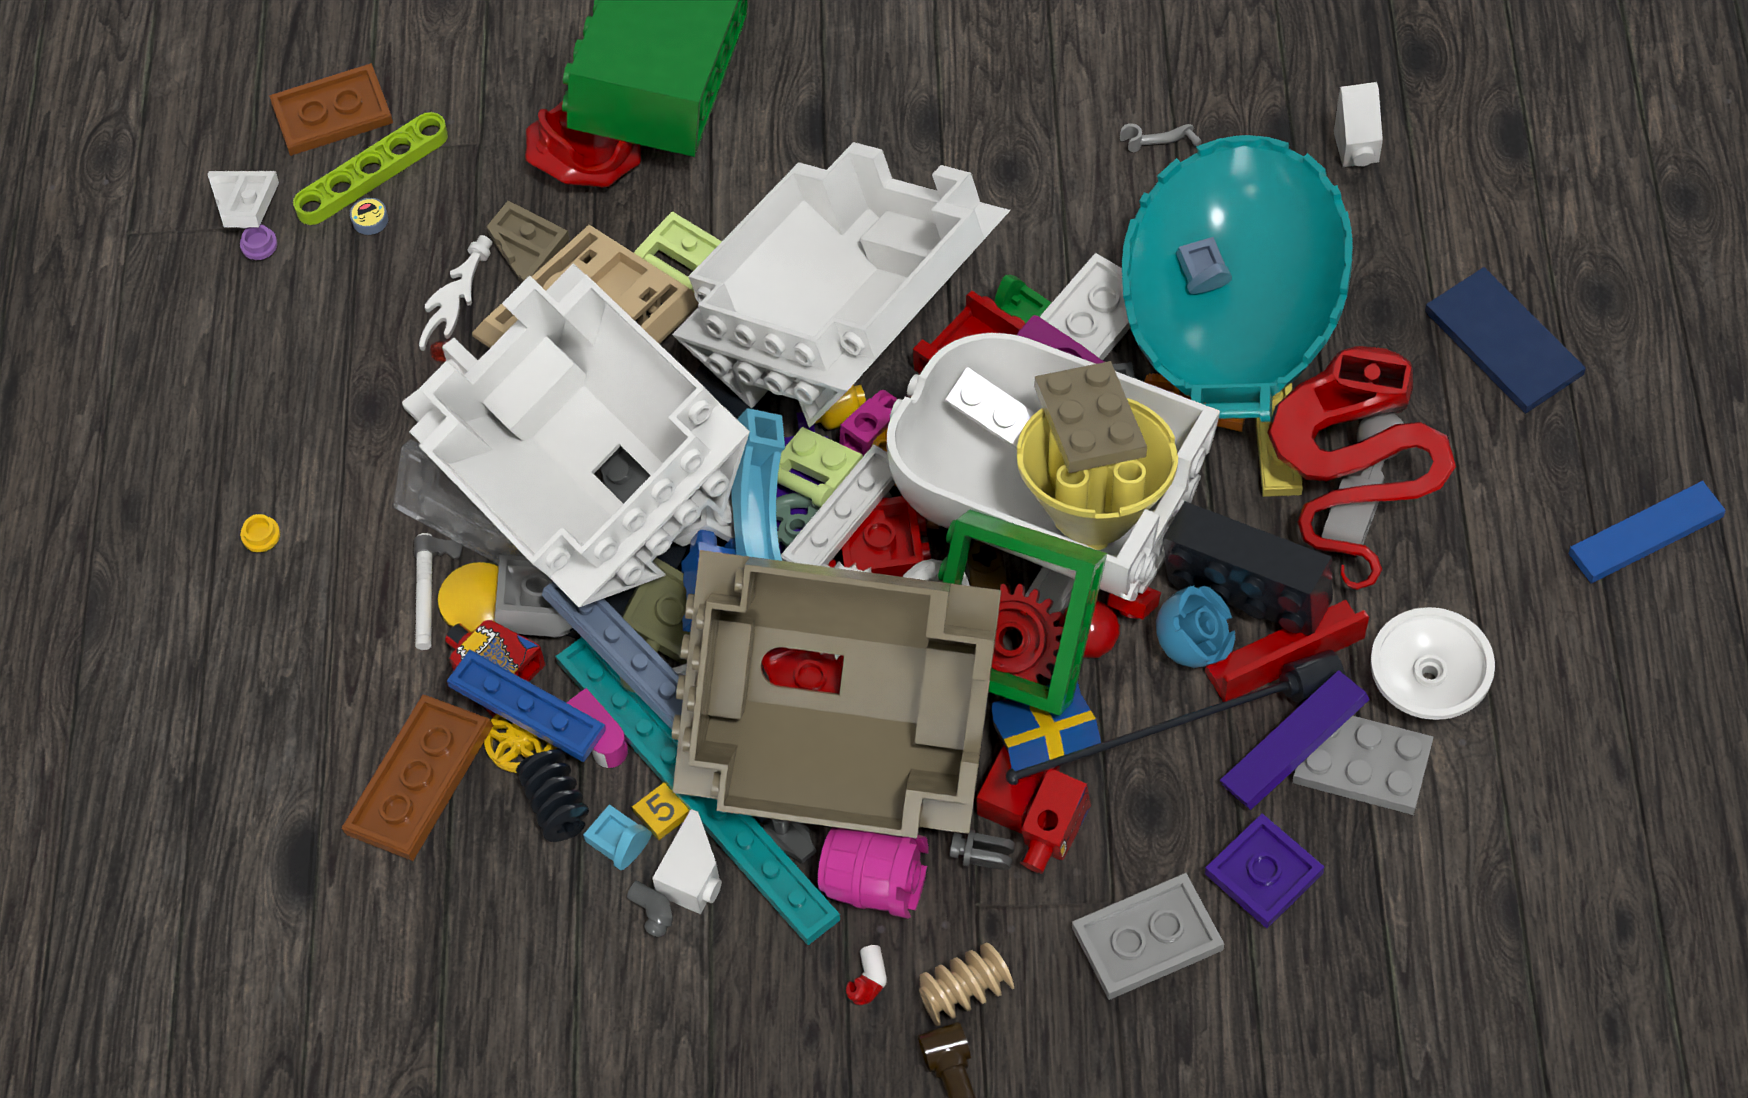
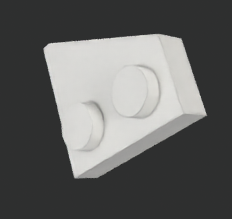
[208,171,279,229]

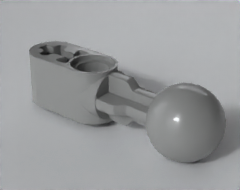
[1322,412,1404,556]

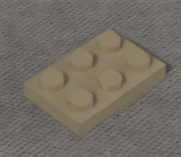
[1034,361,1147,473]

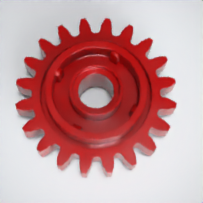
[992,584,1064,684]

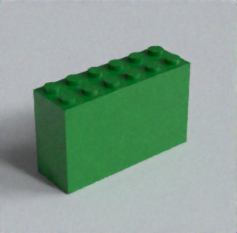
[562,0,748,157]

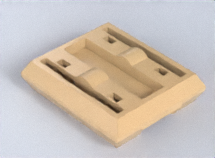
[472,225,699,348]

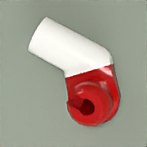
[846,945,887,1005]

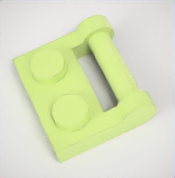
[634,212,722,292]
[777,427,863,508]

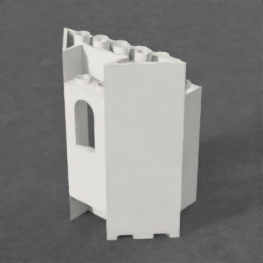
[672,142,1010,428]
[409,263,750,607]

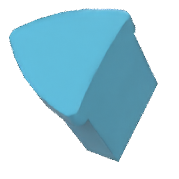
[583,805,652,870]

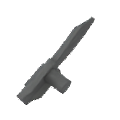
[763,818,816,863]

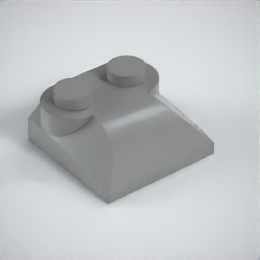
[494,555,573,637]

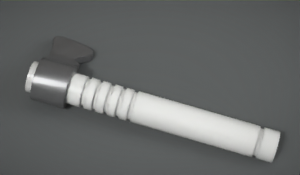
[414,533,463,650]

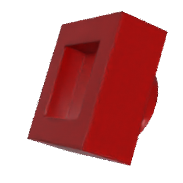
[1107,587,1161,619]

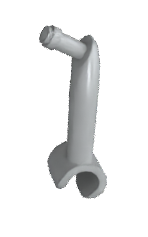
[1120,124,1201,152]

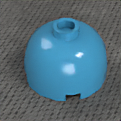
[1156,585,1235,668]

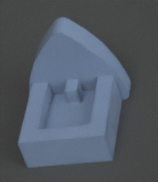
[1176,237,1232,294]

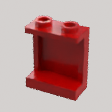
[913,290,1026,374]

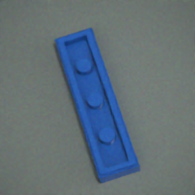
[1568,481,1726,584]
[447,649,606,762]

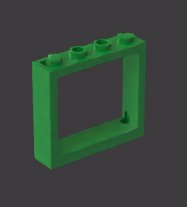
[938,510,1108,716]

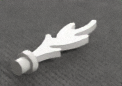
[419,235,492,351]

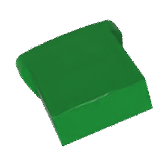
[994,275,1052,323]

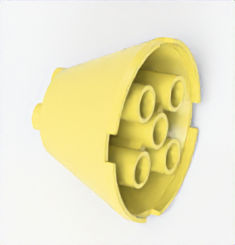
[1017,398,1178,550]

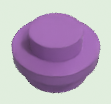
[240,225,277,260]

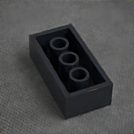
[1163,501,1333,636]

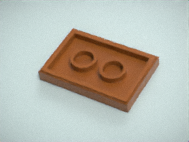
[269,63,393,156]

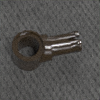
[918,1022,976,1098]

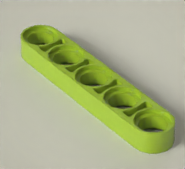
[293,112,448,225]

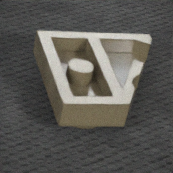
[487,201,570,283]

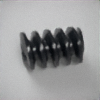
[516,749,589,842]

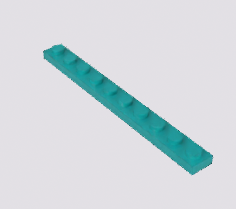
[555,637,840,945]

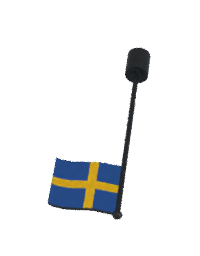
[992,650,1345,785]

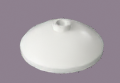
[1370,607,1495,720]

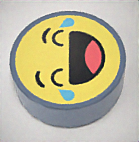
[350,198,388,235]

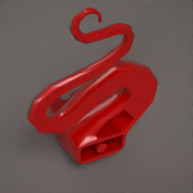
[1267,346,1456,590]

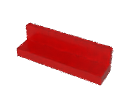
[1205,600,1369,702]

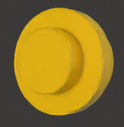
[240,514,280,552]

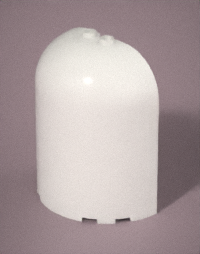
[887,333,1220,601]

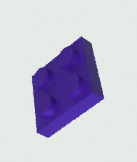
[1205,813,1325,929]

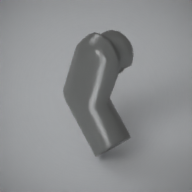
[627,881,673,937]

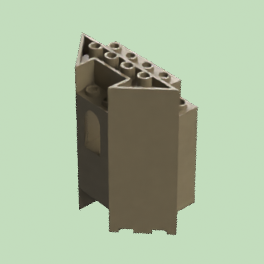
[672,550,1001,838]

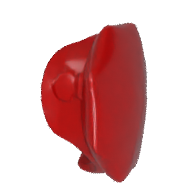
[525,101,641,187]

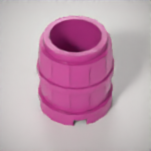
[818,827,928,919]

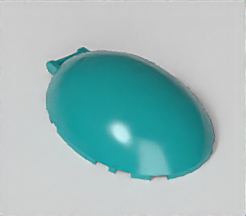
[1122,135,1353,422]

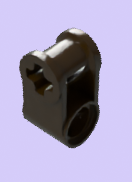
[966,542,1010,590]

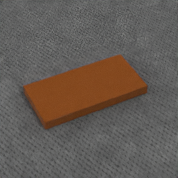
[341,694,494,861]

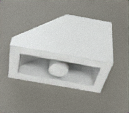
[1334,82,1383,167]
[652,809,722,914]

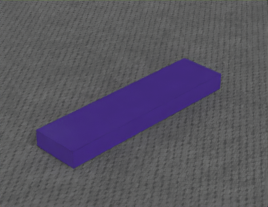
[1220,670,1369,810]

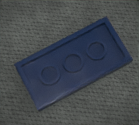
[1425,267,1586,414]

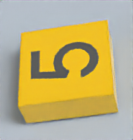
[632,782,690,840]

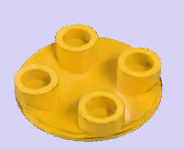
[438,562,499,632]

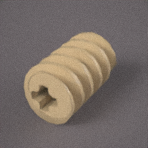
[919,943,1014,1026]

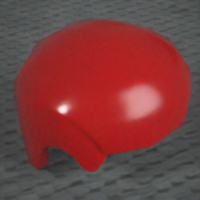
[1056,600,1120,658]

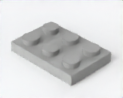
[1292,716,1433,815]
[1072,873,1224,1000]

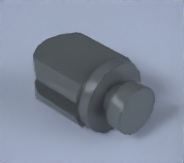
[950,829,1015,870]

